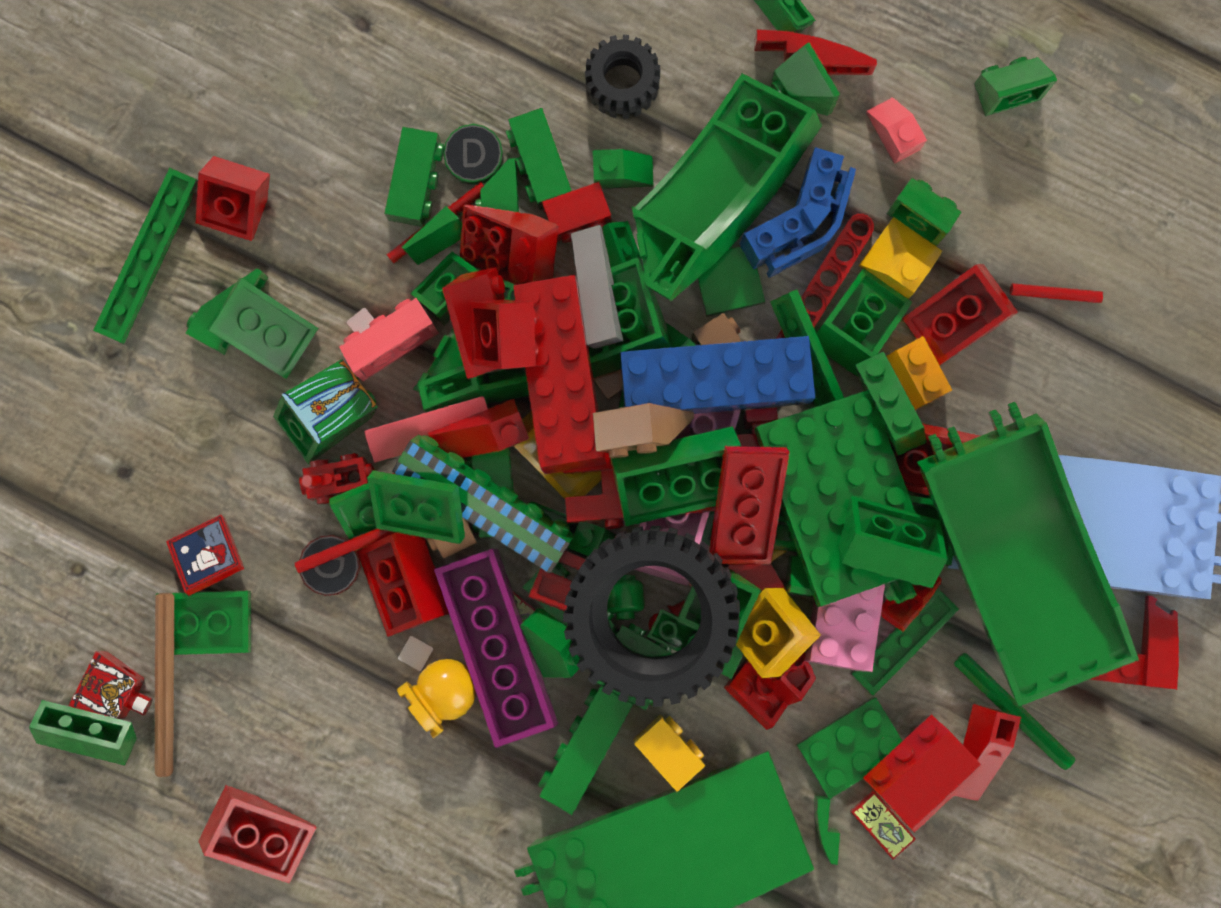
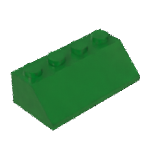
[610,426,741,526]

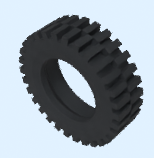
[563,526,740,707]

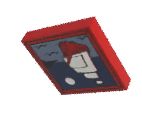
[166,515,245,596]

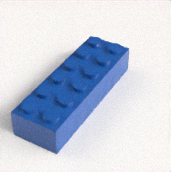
[620,336,815,414]

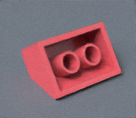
[339,298,439,381]

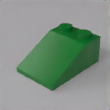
[816,268,913,377]

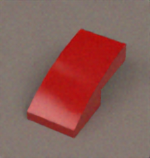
[881,576,942,632]

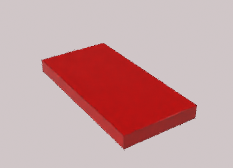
[709,446,790,564]

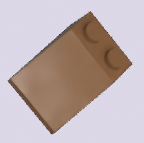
[593,403,694,458]

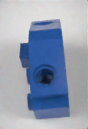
[739,147,856,278]

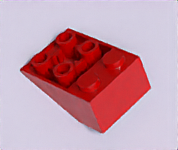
[460,204,559,285]

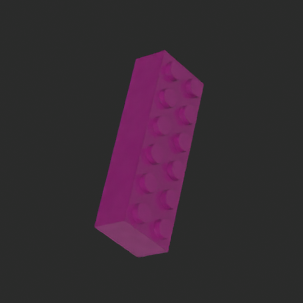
[434,548,559,748]

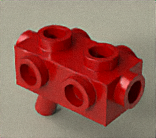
[299,453,375,505]

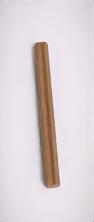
[155,593,174,777]

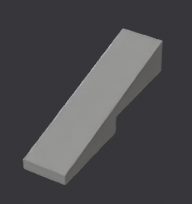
[571,225,623,349]

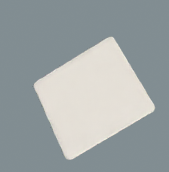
[398,636,433,671]

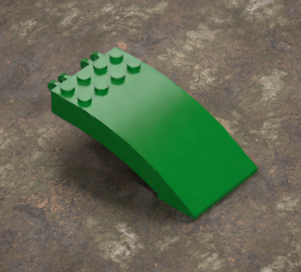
[917,402,1139,707]
[514,751,815,908]

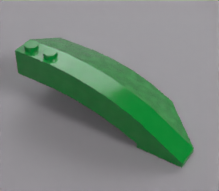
[632,73,822,301]
[418,256,673,412]

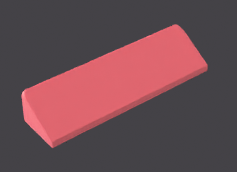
[364,396,488,463]

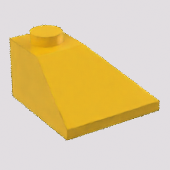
[859,217,942,299]

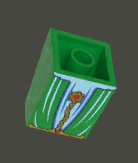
[273,359,378,464]

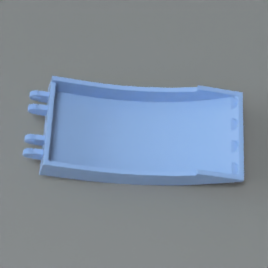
[948,455,1221,599]

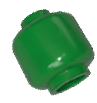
[607,575,645,620]

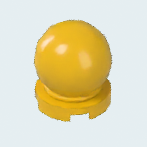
[397,659,477,738]

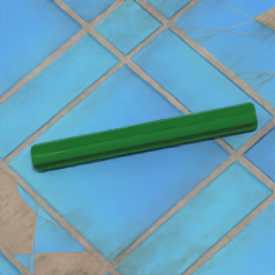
[954,653,1076,770]

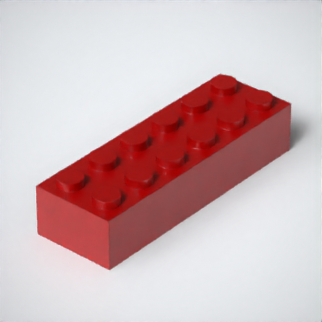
[513,275,606,474]

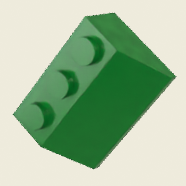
[839,496,948,588]

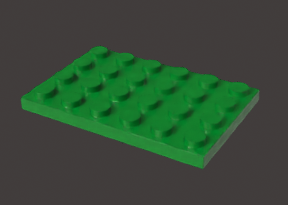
[754,390,916,607]

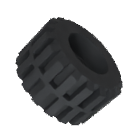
[585,34,661,119]

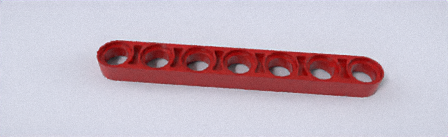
[776,214,874,339]

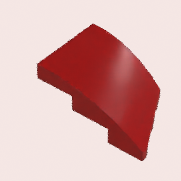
[723,652,816,730]

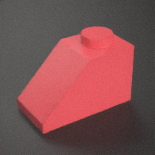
[866,97,927,164]

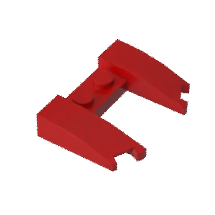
[1089,596,1179,690]

